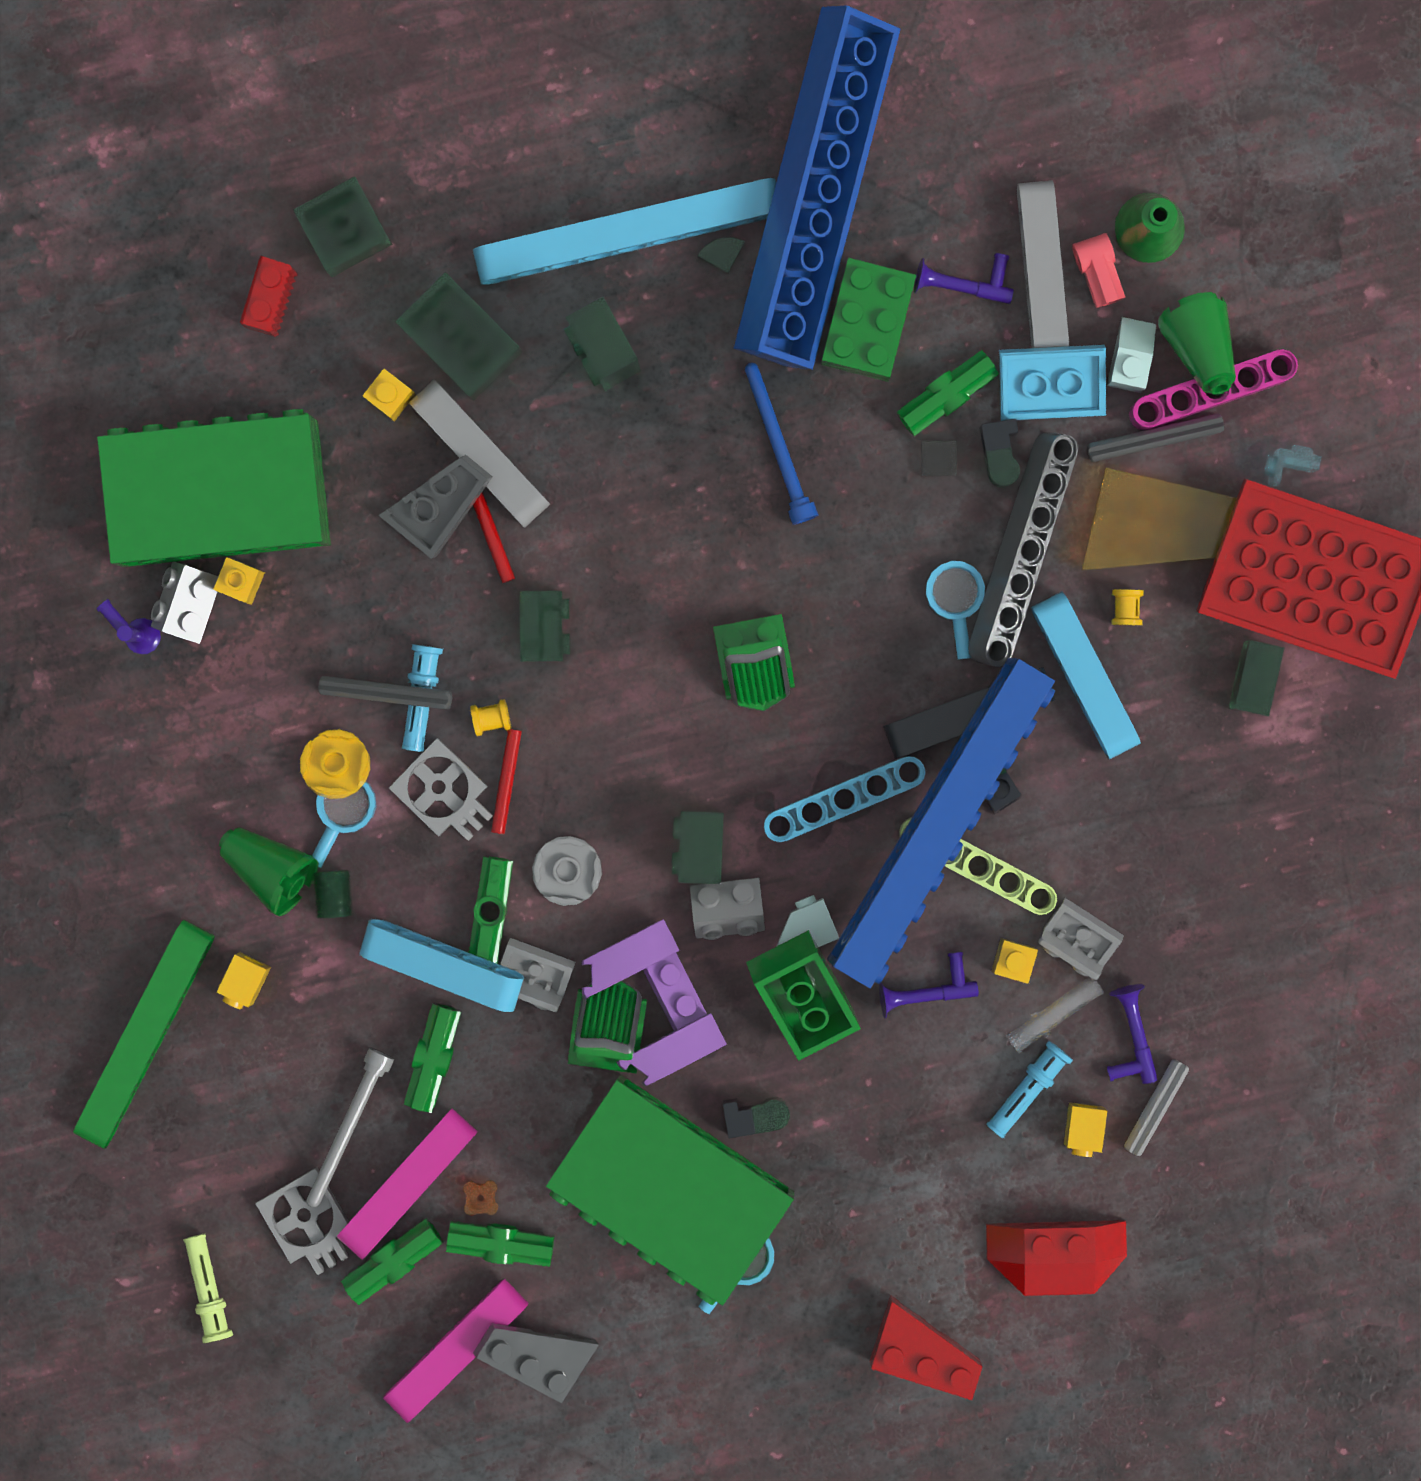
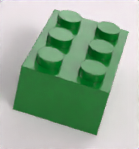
[821,258,916,382]
[746,930,861,1061]

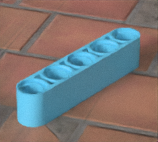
[1031,591,1141,760]
[764,756,925,842]
[359,919,524,1012]

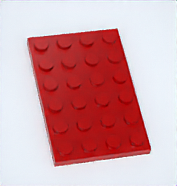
[1196,478,1421,679]

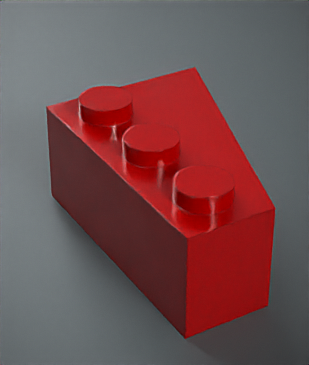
[870,1295,983,1400]

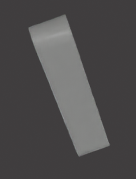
[1017,180,1069,348]
[409,379,550,528]

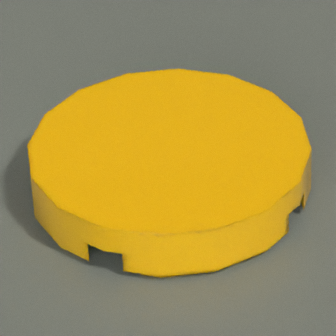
[300,729,370,799]

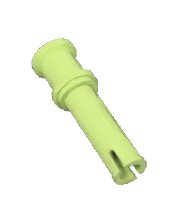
[183,1234,233,1343]

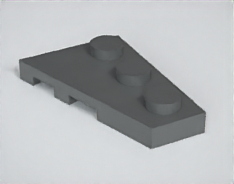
[378,455,493,559]
[473,1323,599,1403]

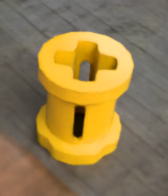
[1112,589,1144,625]
[470,699,511,736]

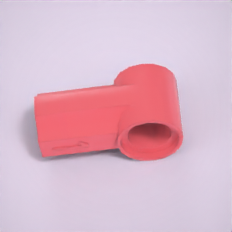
[1072,233,1126,309]

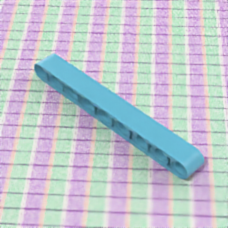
[473,178,776,285]

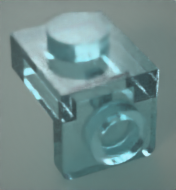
[1264,445,1322,486]

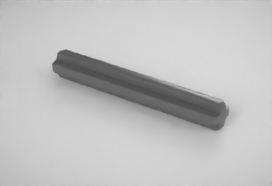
[1087,414,1224,462]
[318,676,452,709]

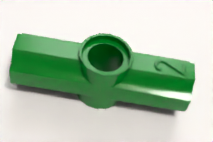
[897,350,999,437]
[469,856,514,964]
[403,1003,462,1113]
[341,1218,444,1305]
[446,1221,555,1267]

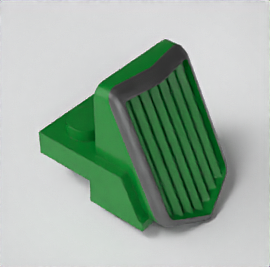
[713,614,795,711]
[567,980,647,1074]

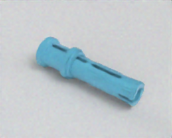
[401,644,443,752]
[986,1040,1073,1138]

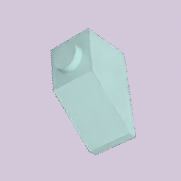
[1107,317,1156,393]
[776,895,839,947]

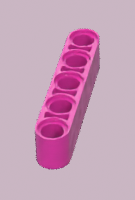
[1129,349,1298,431]
[336,1108,478,1260]
[383,1278,529,1423]

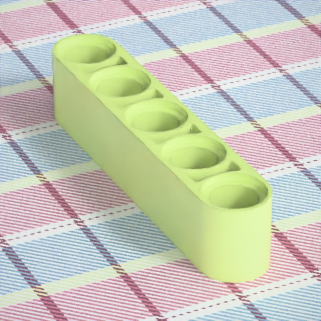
[899,817,1057,915]

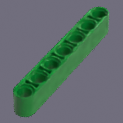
[73,920,215,1149]

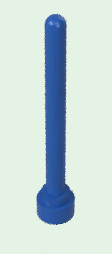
[745,363,819,525]

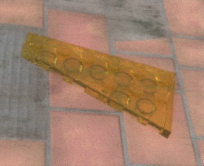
[1081,468,1237,571]

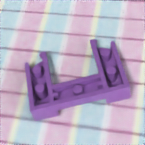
[582,919,727,1086]

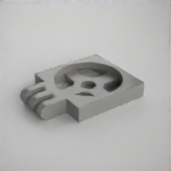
[389,738,493,841]
[255,1167,349,1275]

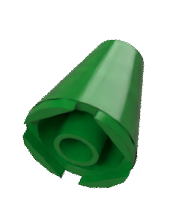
[1115,193,1185,263]
[1158,292,1236,395]
[219,827,319,917]

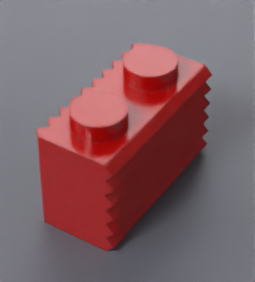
[240,256,298,337]

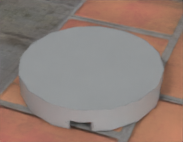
[532,836,602,906]

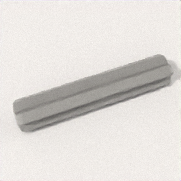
[1124,1060,1189,1156]

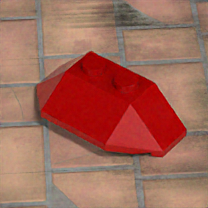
[986,1220,1127,1296]

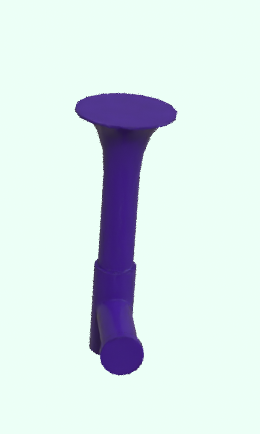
[914,253,1013,304]
[96,599,161,654]
[879,952,979,1019]
[1106,984,1158,1084]

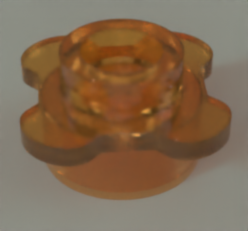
[463,1180,499,1216]

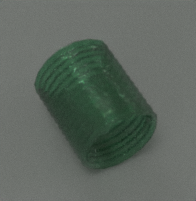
[313,870,354,918]

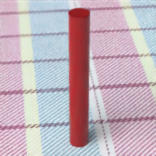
[473,492,515,583]
[491,729,522,834]

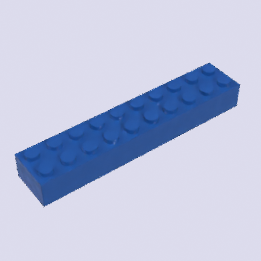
[734,5,900,370]
[827,657,1055,989]

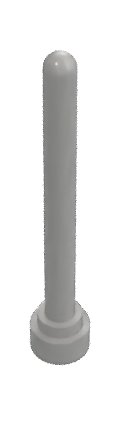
[307,1048,394,1207]

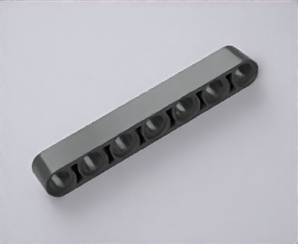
[968,432,1078,667]

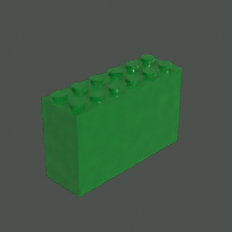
[97,409,331,567]
[546,1074,795,1306]

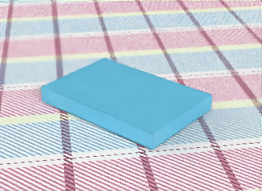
[999,345,1106,421]

